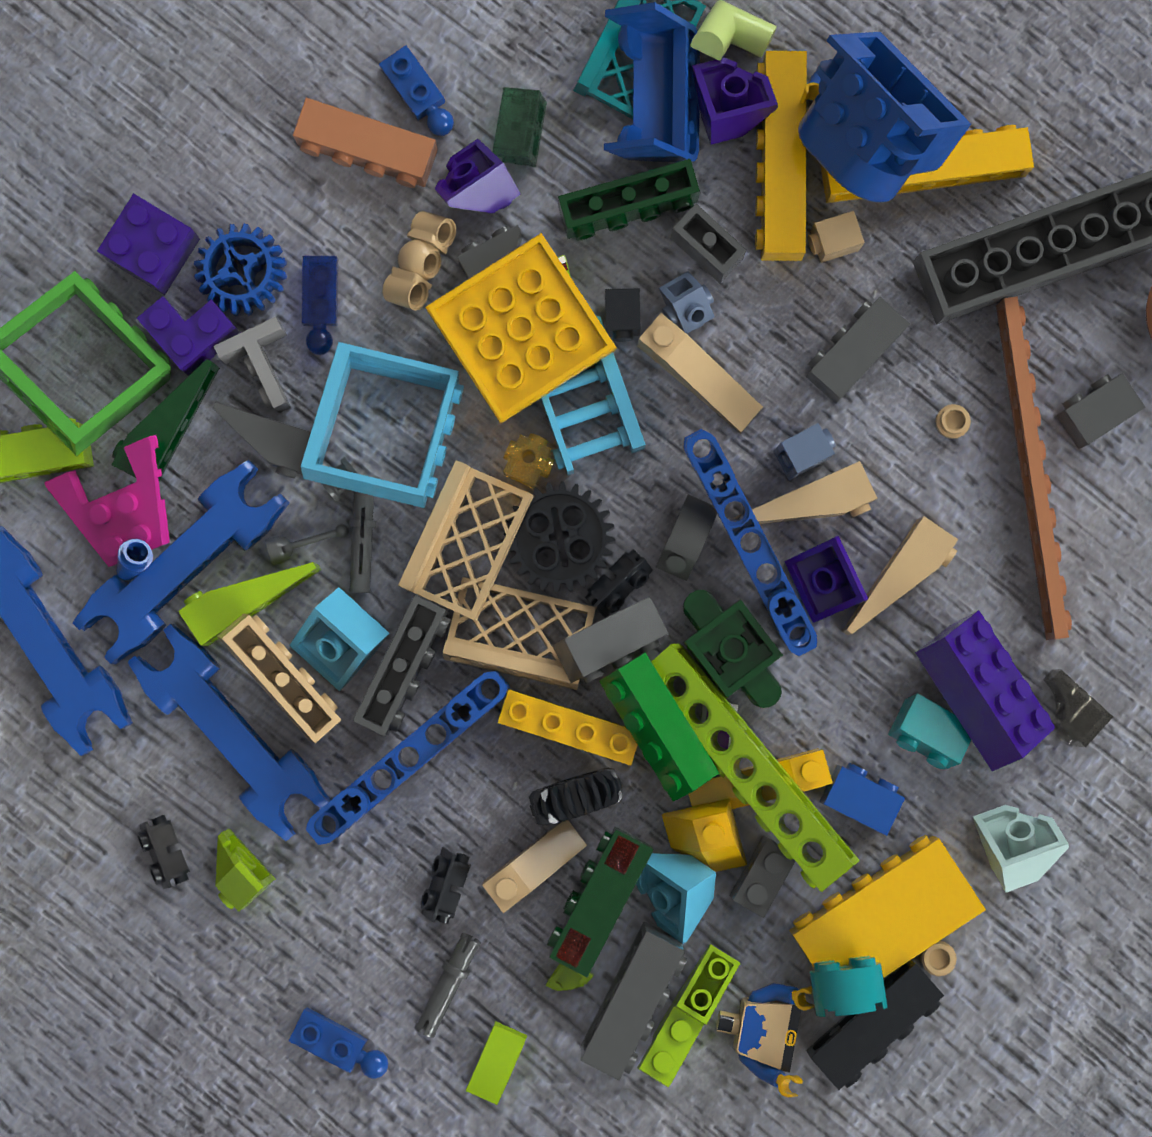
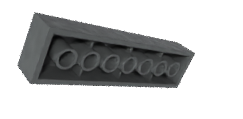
[913,170,1152,325]

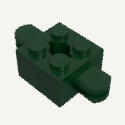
[682,590,783,708]

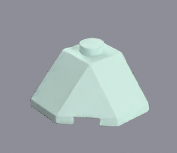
[973,805,1069,893]

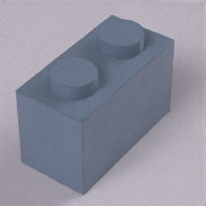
[773,423,836,481]

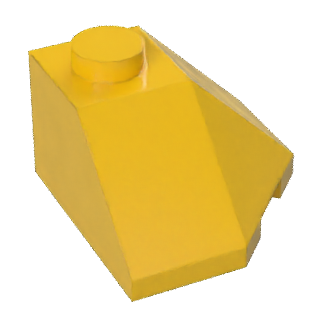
[662,799,747,872]

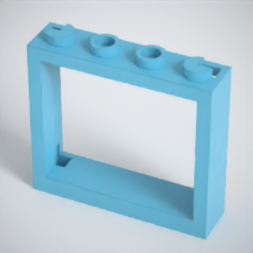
[300,342,464,508]

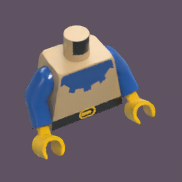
[716,983,814,1098]

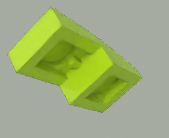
[466,1021,527,1105]

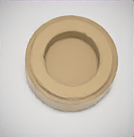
[919,940,957,976]

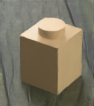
[808,211,865,263]

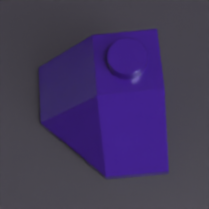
[692,57,778,145]
[435,139,521,213]

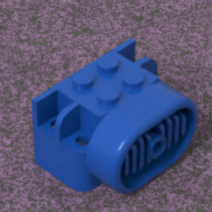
[798,32,971,203]

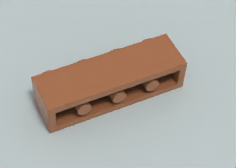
[293,97,438,188]

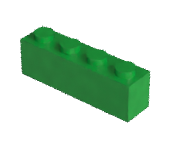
[599,652,719,802]

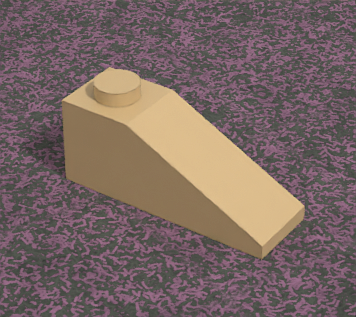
[482,820,587,913]

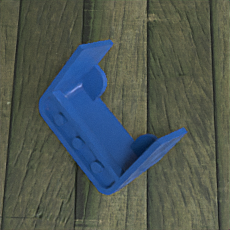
[604,2,700,163]

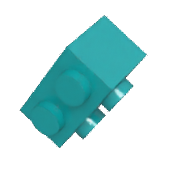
[888,693,971,769]

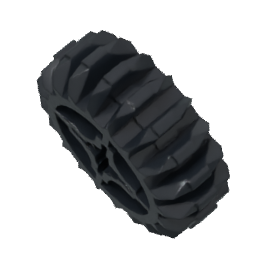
[529,767,623,826]

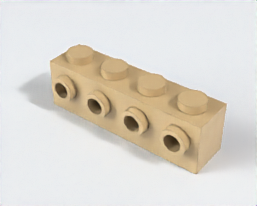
[217,614,341,743]

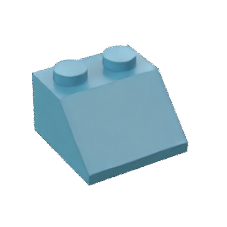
[289,587,390,691]

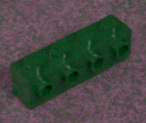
[558,159,700,241]

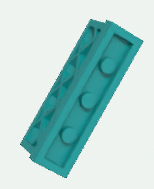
[573,0,706,119]

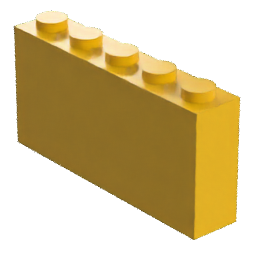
[789,835,986,978]

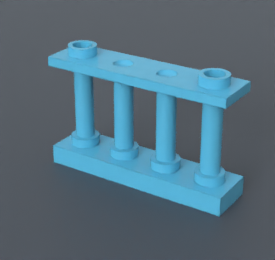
[541,316,646,476]

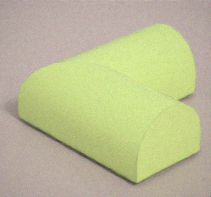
[690,0,777,61]

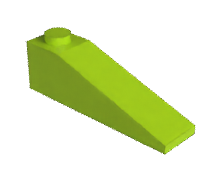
[178,562,322,646]

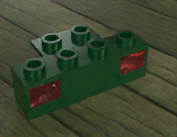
[547,827,654,977]

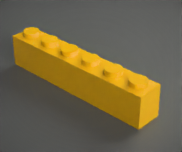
[755,51,807,261]
[820,125,1034,203]

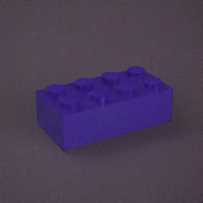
[915,610,1056,771]

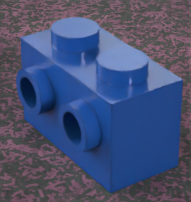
[819,763,905,836]

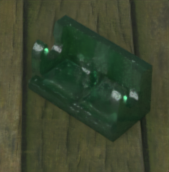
[492,87,547,167]

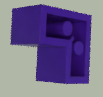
[137,296,241,376]

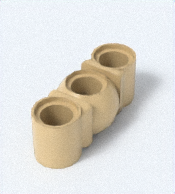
[383,211,456,311]

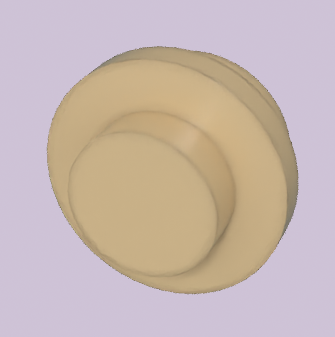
[935,404,971,439]

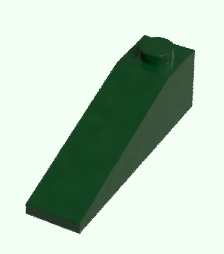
[111,359,220,481]

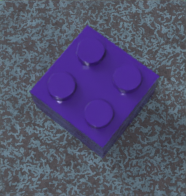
[97,193,200,295]

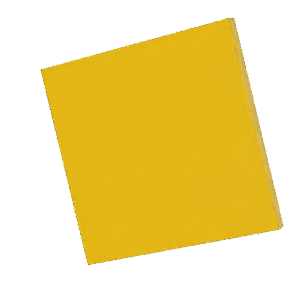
[425,233,617,424]

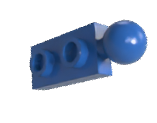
[379,45,454,136]
[289,1007,388,1079]

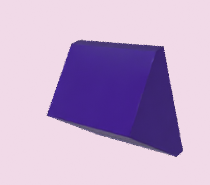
[784,536,868,623]

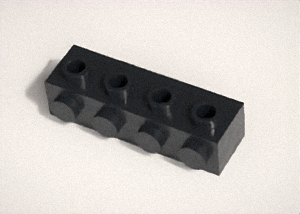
[806,960,944,1090]

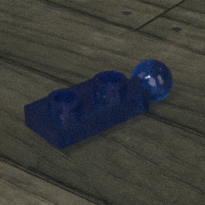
[302,256,339,355]

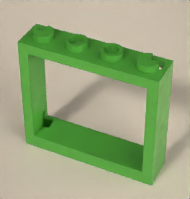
[0,271,171,456]

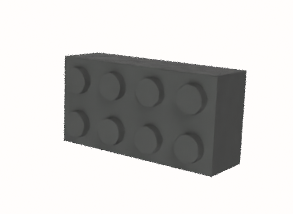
[580,922,687,1081]

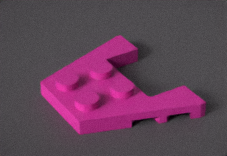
[44,435,170,567]

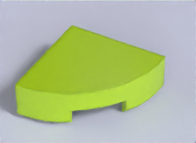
[545,955,594,991]

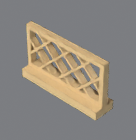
[398,460,534,621]
[443,577,596,690]

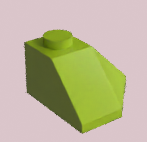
[215,828,276,912]

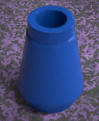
[116,539,153,581]

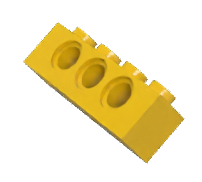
[498,689,638,766]

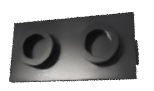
[585,549,653,618]
[137,815,190,889]
[421,847,471,924]

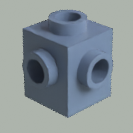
[659,271,715,334]

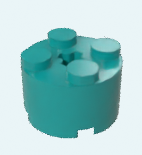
[809,956,888,1017]

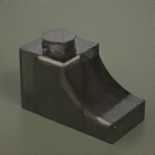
[1043,669,1113,748]

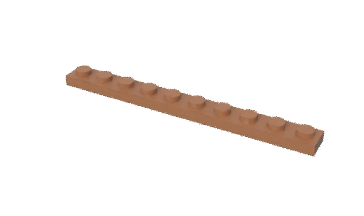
[996,296,1072,640]

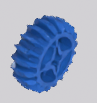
[194,223,287,316]

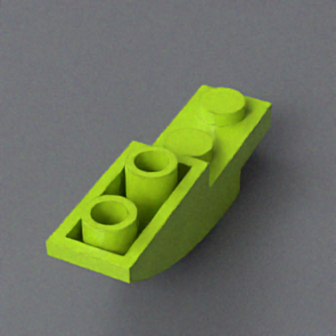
[637,944,740,1088]

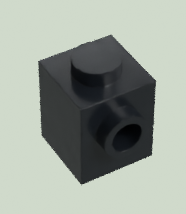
[605,288,641,342]

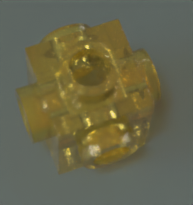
[503,433,555,489]

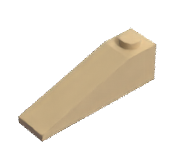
[637,313,763,434]
[732,461,878,524]
[842,516,959,635]

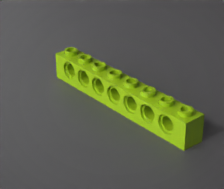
[651,643,860,892]

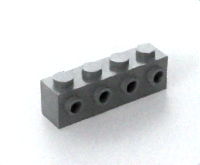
[353,595,451,736]

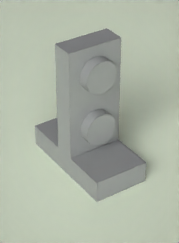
[214,317,291,413]

